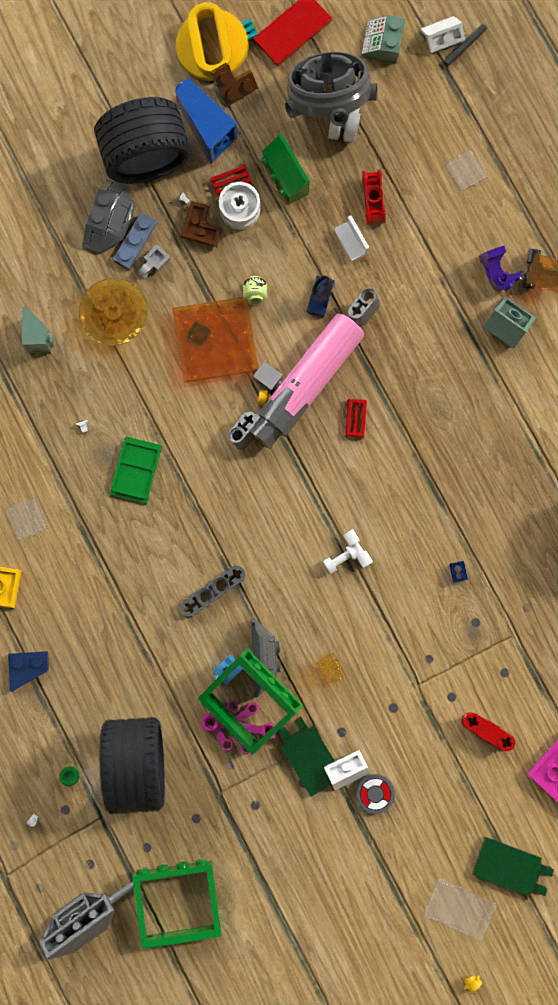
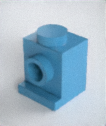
[213,654,243,685]

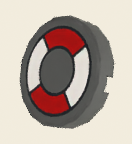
[356,774,395,814]

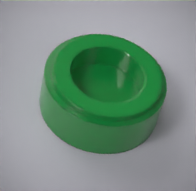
[59,766,80,786]

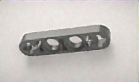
[181,566,245,617]

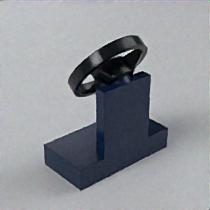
[306,275,335,317]

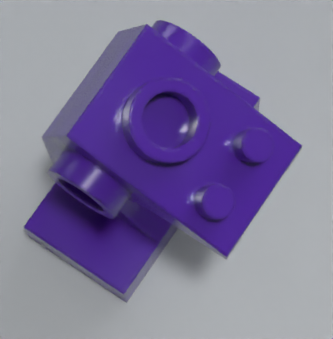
[478,245,523,292]

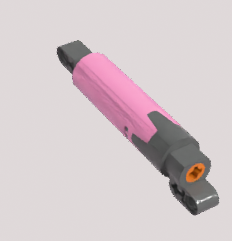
[229,288,380,449]

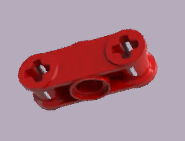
[362,170,386,225]
[461,712,515,751]

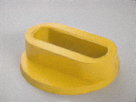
[176,2,248,81]

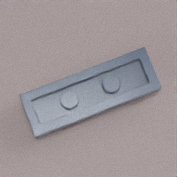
[113,212,158,270]

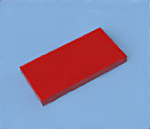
[253,0,332,67]

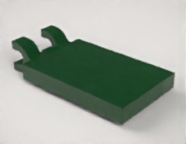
[278,717,335,797]
[472,836,554,896]

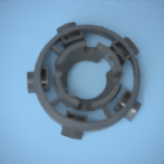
[285,52,377,126]

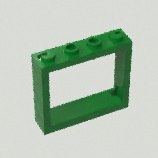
[197,648,303,755]
[132,859,222,949]

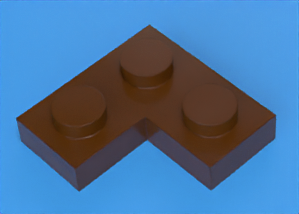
[210,63,258,106]
[181,201,222,248]

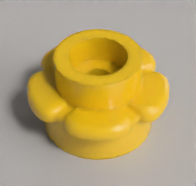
[257,389,271,407]
[464,974,482,993]

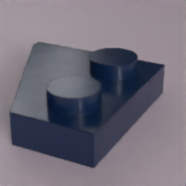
[8,651,49,691]

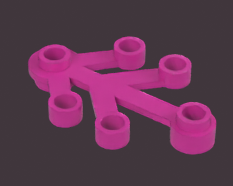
[201,700,276,754]

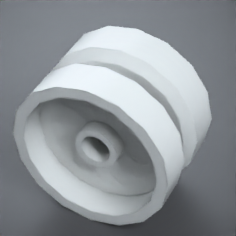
[328,108,361,143]
[219,182,260,230]

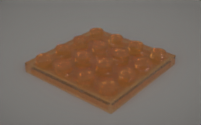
[172,297,259,383]

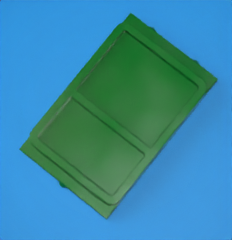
[110,436,163,504]

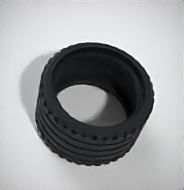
[94,97,191,184]
[100,717,165,814]

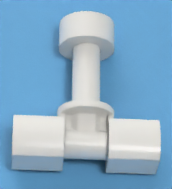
[323,529,373,574]

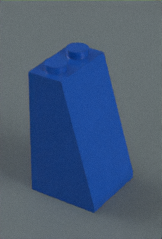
[175,78,238,163]

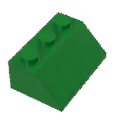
[261,133,310,205]

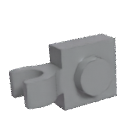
[139,244,171,279]

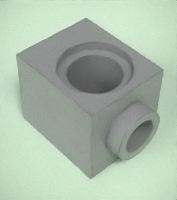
[253,361,283,393]

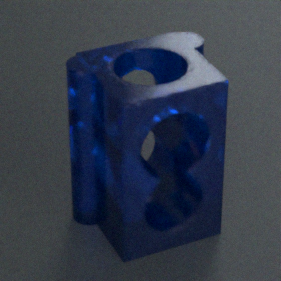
[449,561,468,583]

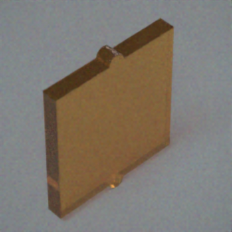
[526,253,558,293]

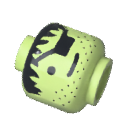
[243,276,268,305]

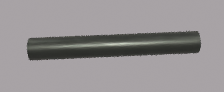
[443,24,487,67]

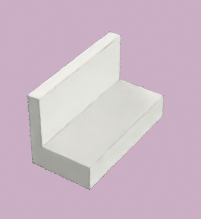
[420,16,465,53]
[334,215,369,263]
[324,750,370,790]

